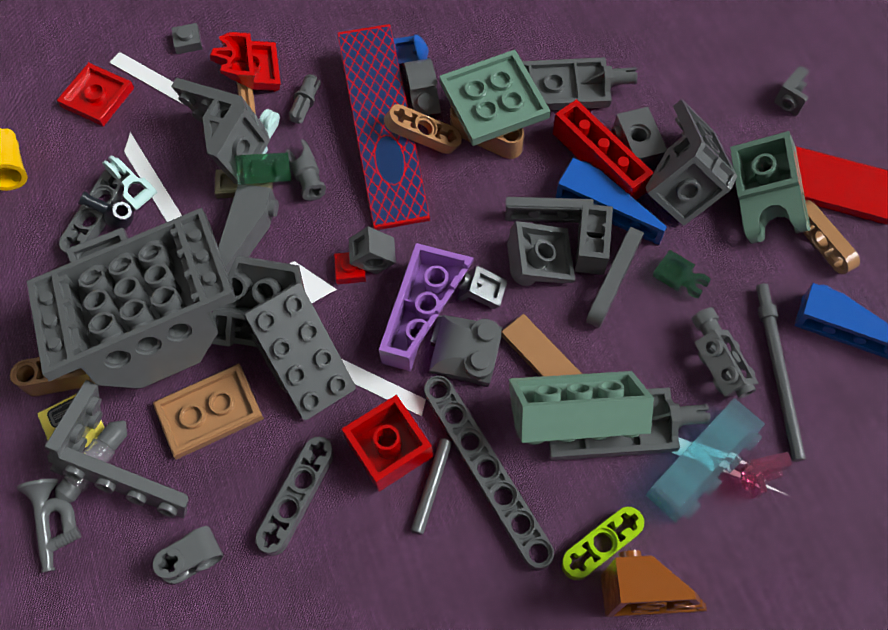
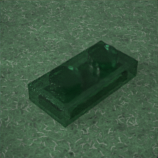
[235,152,291,185]

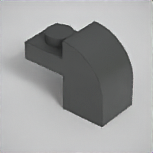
[402,58,441,115]

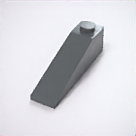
[218,183,279,275]

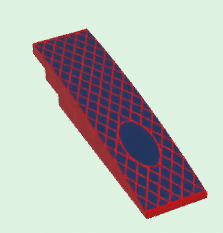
[338,24,430,230]

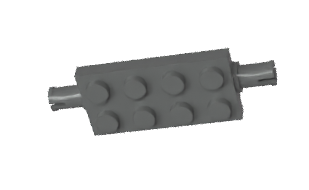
[522,57,638,110]
[516,387,710,461]

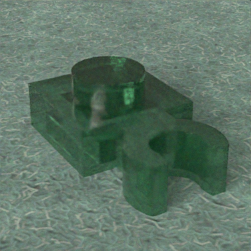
[652,250,711,299]

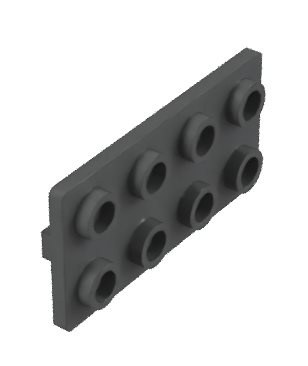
[244,283,356,420]

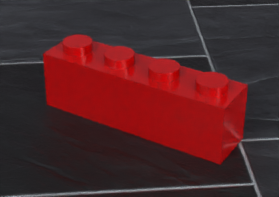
[552,99,654,200]

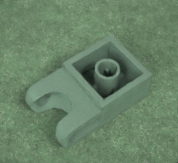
[730,131,810,244]

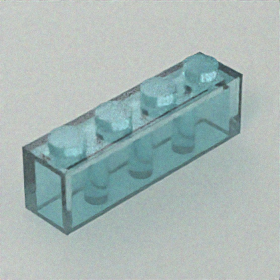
[645,398,765,523]

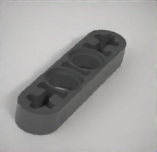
[59,169,129,257]
[586,227,644,328]
[256,436,334,556]

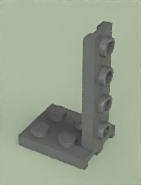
[45,380,188,518]

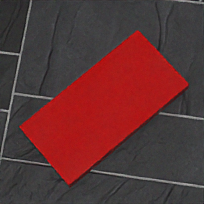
[795,146,888,225]

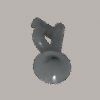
[17,479,82,573]

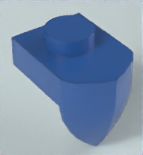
[393,34,429,67]

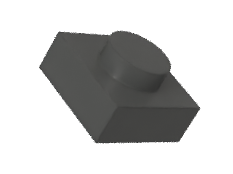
[171,23,203,54]

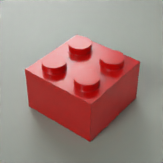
[342,394,433,492]

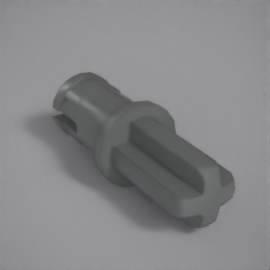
[289,74,321,124]

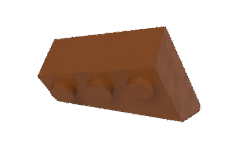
[601,550,707,617]

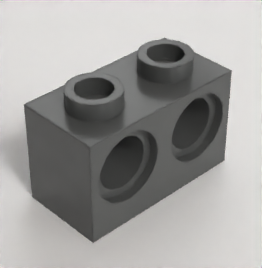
[575,204,613,275]

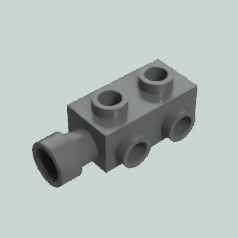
[691,307,759,399]

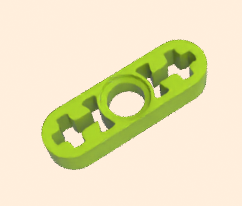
[561,507,644,580]

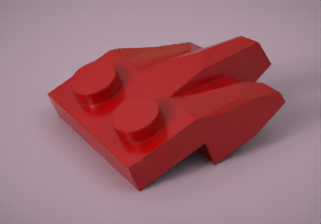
[210,32,281,91]

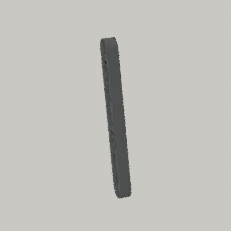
[424,376,554,570]

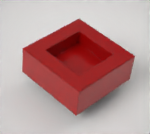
[334,252,366,285]

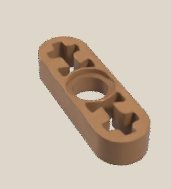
[384,104,462,154]
[803,200,860,274]

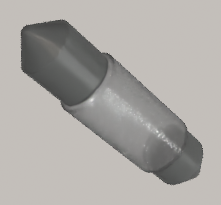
[55,420,127,503]

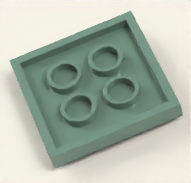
[439,50,551,146]

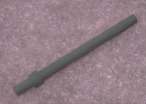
[756,284,806,462]

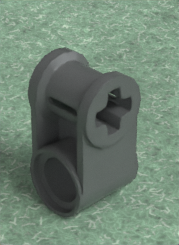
[153,526,224,584]

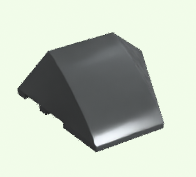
[211,256,305,347]

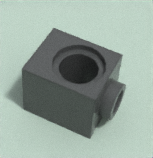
[349,227,396,274]

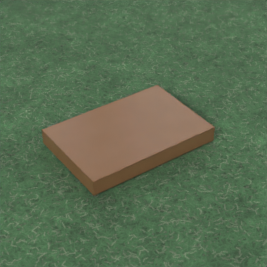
[153,364,264,460]

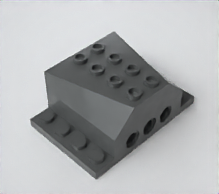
[27,208,237,389]

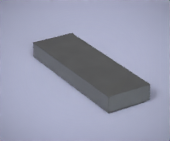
[505,197,594,223]

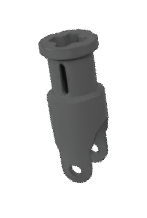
[286,139,326,201]

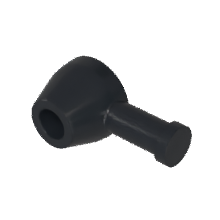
[78,191,134,230]

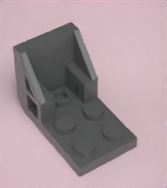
[171,78,270,185]
[646,99,737,226]

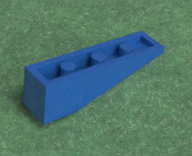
[556,158,667,245]
[794,283,888,359]

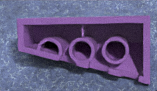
[379,243,474,372]

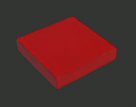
[57,62,134,127]

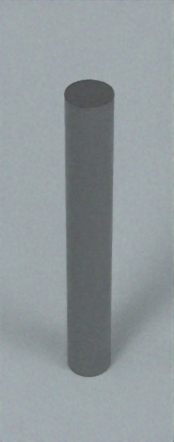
[411,439,452,535]

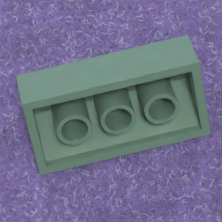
[509,371,654,444]

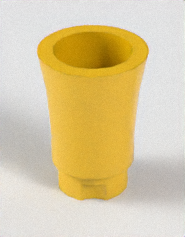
[0,128,28,191]

